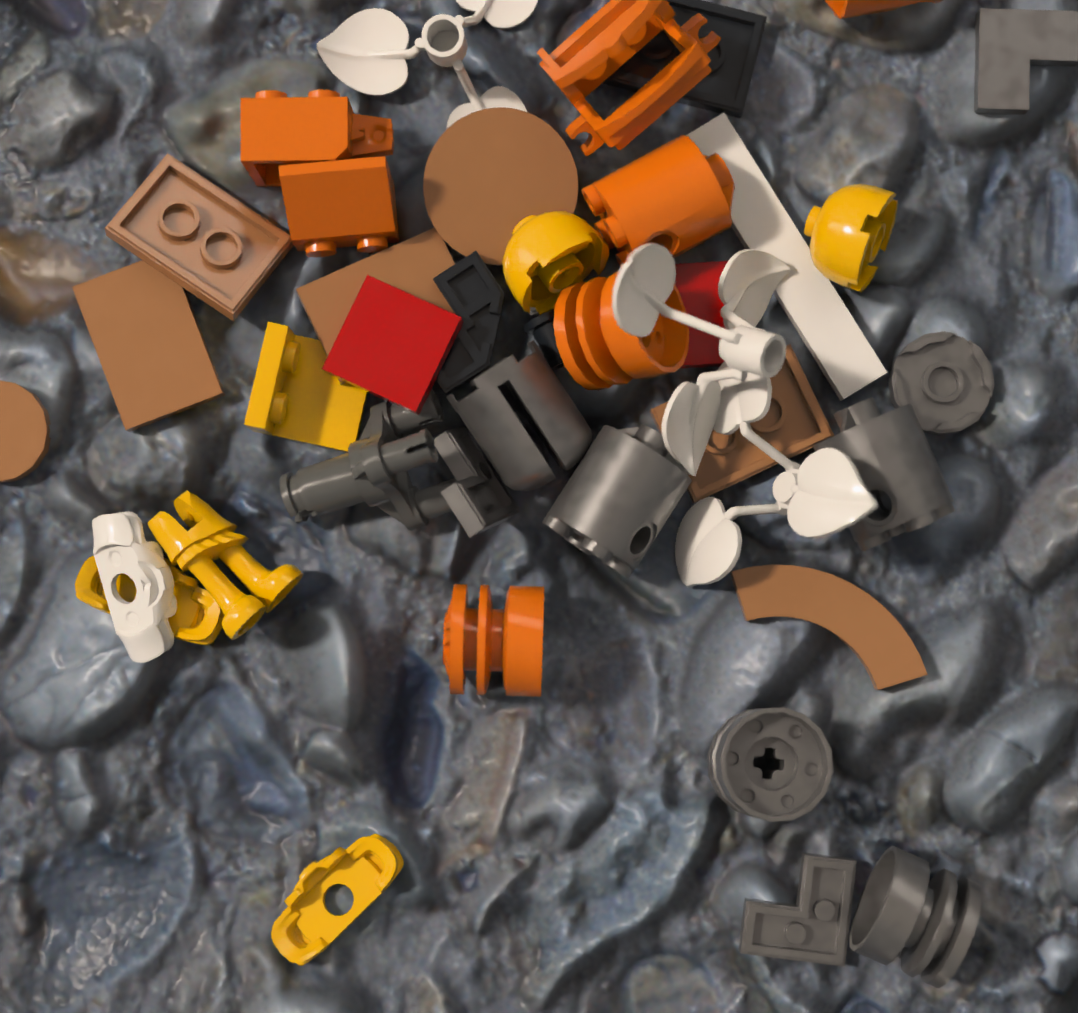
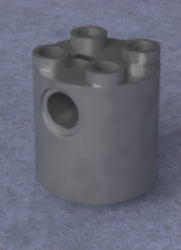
[813,397,955,551]
[542,424,692,579]

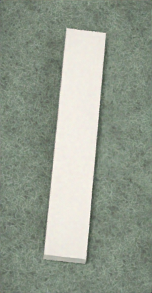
[686,113,887,401]

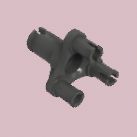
[279,390,457,531]

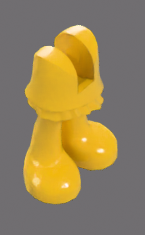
[148,490,303,640]

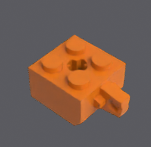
[240,89,394,187]

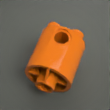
[581,135,735,268]

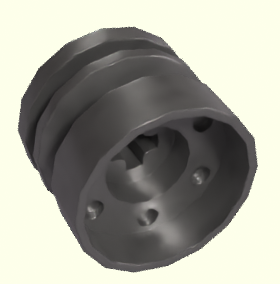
[707,707,833,822]
[849,846,983,988]

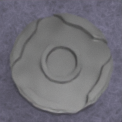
[888,331,995,435]

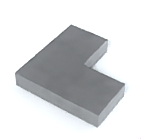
[974,8,1078,115]
[434,426,520,538]
[738,852,857,967]

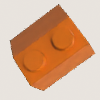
[278,156,399,257]

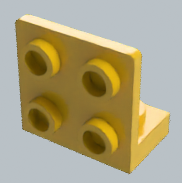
[244,322,368,452]

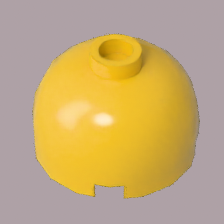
[804,184,898,293]
[502,211,610,315]

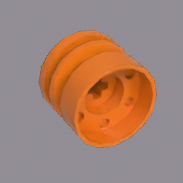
[553,270,689,391]
[443,584,544,697]

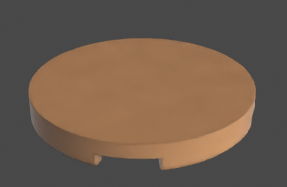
[423,107,578,265]

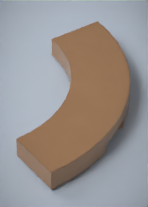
[730,564,928,690]

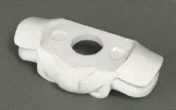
[92,511,177,663]

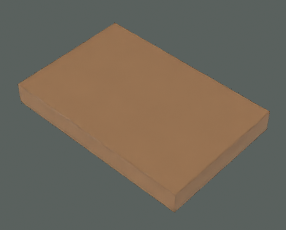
[105,153,294,321]
[296,227,455,385]
[72,260,225,432]
[650,344,834,504]

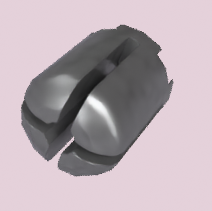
[446,340,592,491]

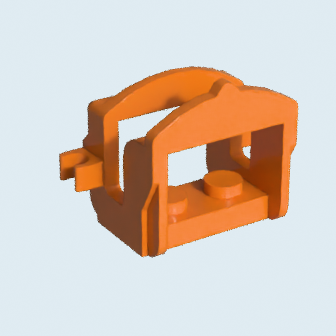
[536,0,721,156]

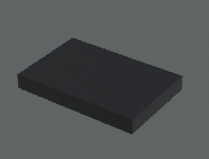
[603,0,767,119]

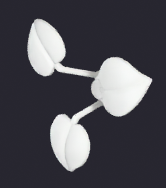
[317,0,538,128]
[612,243,790,476]
[675,361,878,588]

